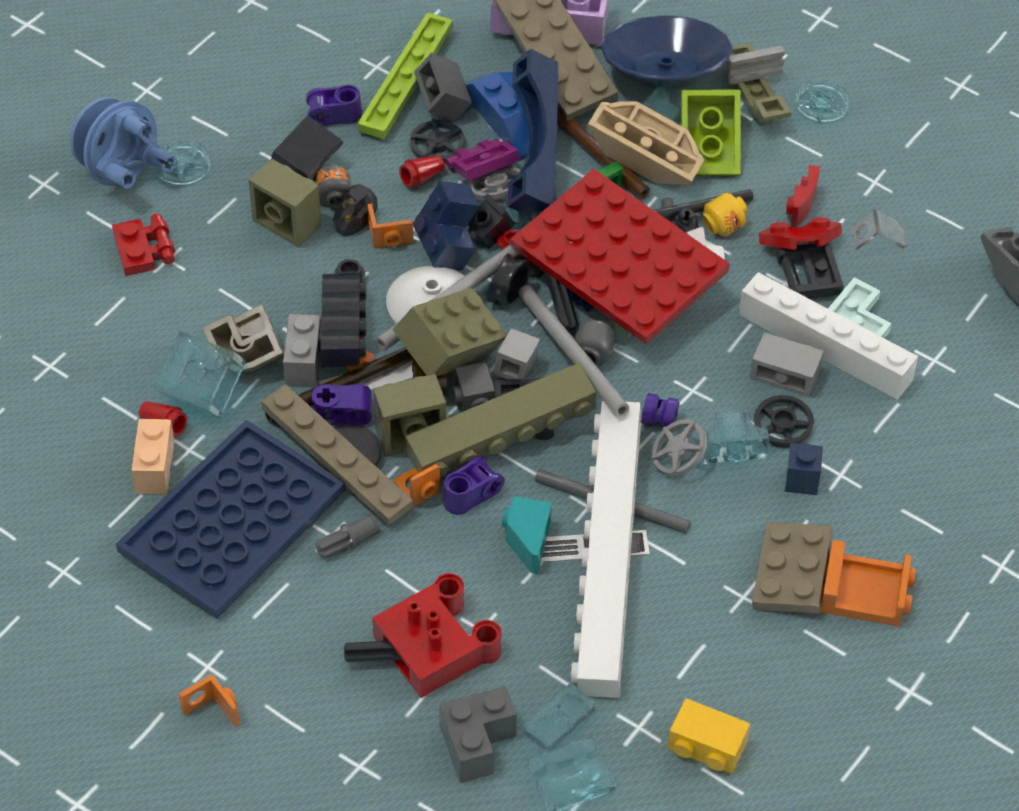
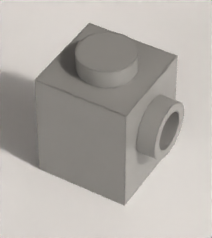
[493,329,540,379]

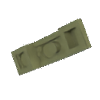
[726,43,791,122]

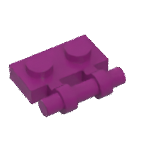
[445,138,520,181]

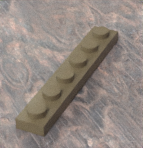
[261,384,413,526]

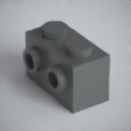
[414,53,472,122]

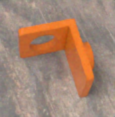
[367,204,414,248]
[394,464,440,507]
[178,674,240,726]

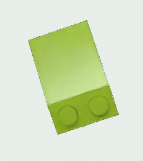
[682,90,741,176]

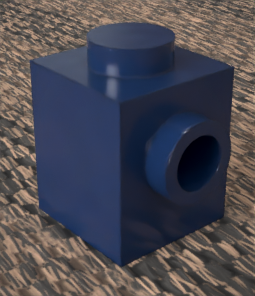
[785,443,823,495]

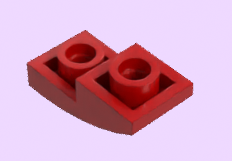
[786,165,820,227]

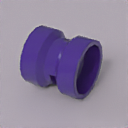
[641,393,680,427]

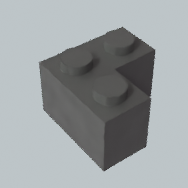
[439,686,517,783]

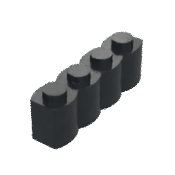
[321,273,366,367]

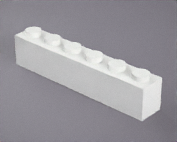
[739,272,918,400]

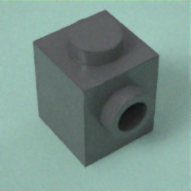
[452,362,495,412]

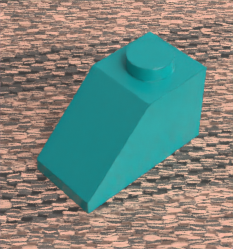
[501,496,552,574]

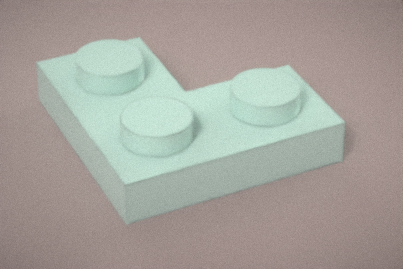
[828,277,892,338]

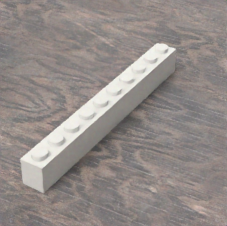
[571,401,641,698]

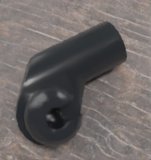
[675,208,699,233]

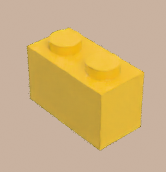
[668,698,750,774]

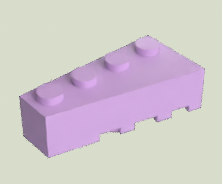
[490,0,609,45]

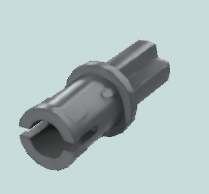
[315,514,380,558]

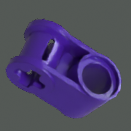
[306,85,363,126]
[312,384,372,426]
[443,456,505,515]

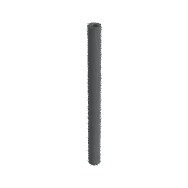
[535,469,691,533]

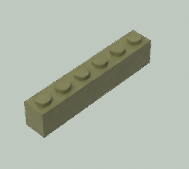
[406,363,596,478]

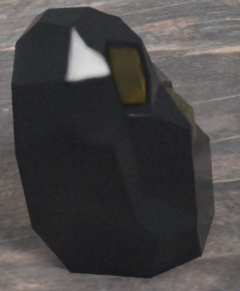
[333,184,378,236]

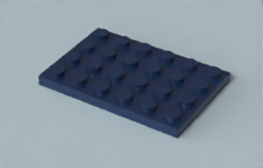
[116,420,345,618]

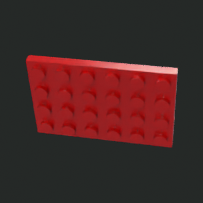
[510,169,729,345]

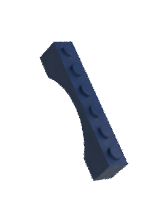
[507,49,559,217]

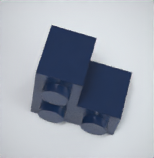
[413,181,480,270]

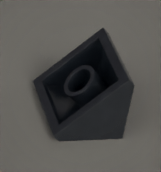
[271,115,343,179]

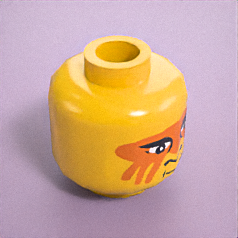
[702,193,748,237]

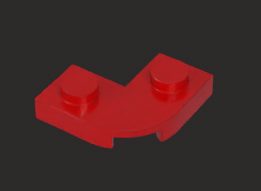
[759,217,842,249]

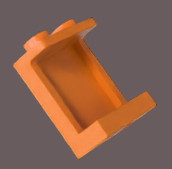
[820,540,916,627]

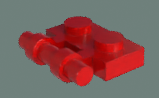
[112,213,175,276]

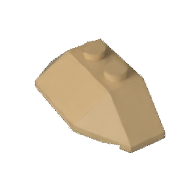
[587,101,704,184]

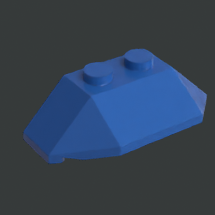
[465,72,529,160]

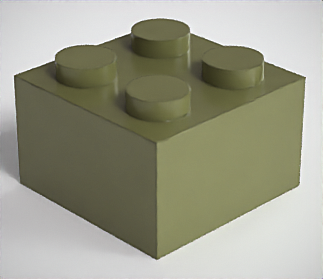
[249,159,321,248]
[373,374,446,457]

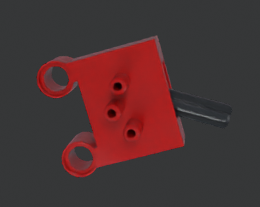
[344,573,502,698]

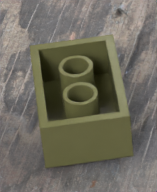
[393,288,507,376]

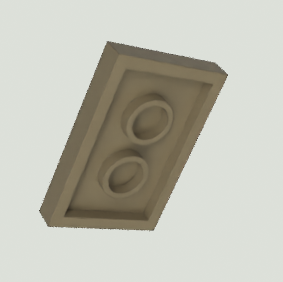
[752,522,833,614]

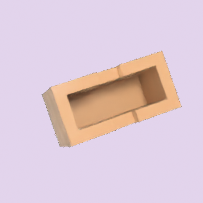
[131,419,174,495]

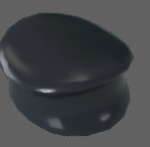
[486,253,532,306]

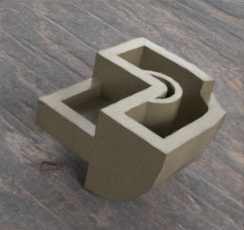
[203,304,285,373]

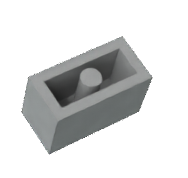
[283,314,321,387]
[750,332,824,397]

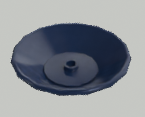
[601,15,733,90]

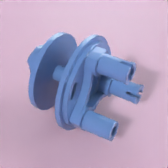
[70,97,176,189]

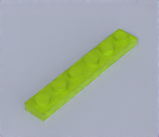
[358,12,453,140]

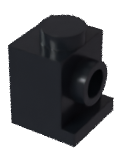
[467,193,515,249]

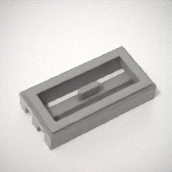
[726,45,785,85]

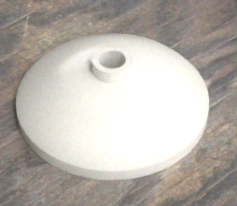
[386,266,477,325]

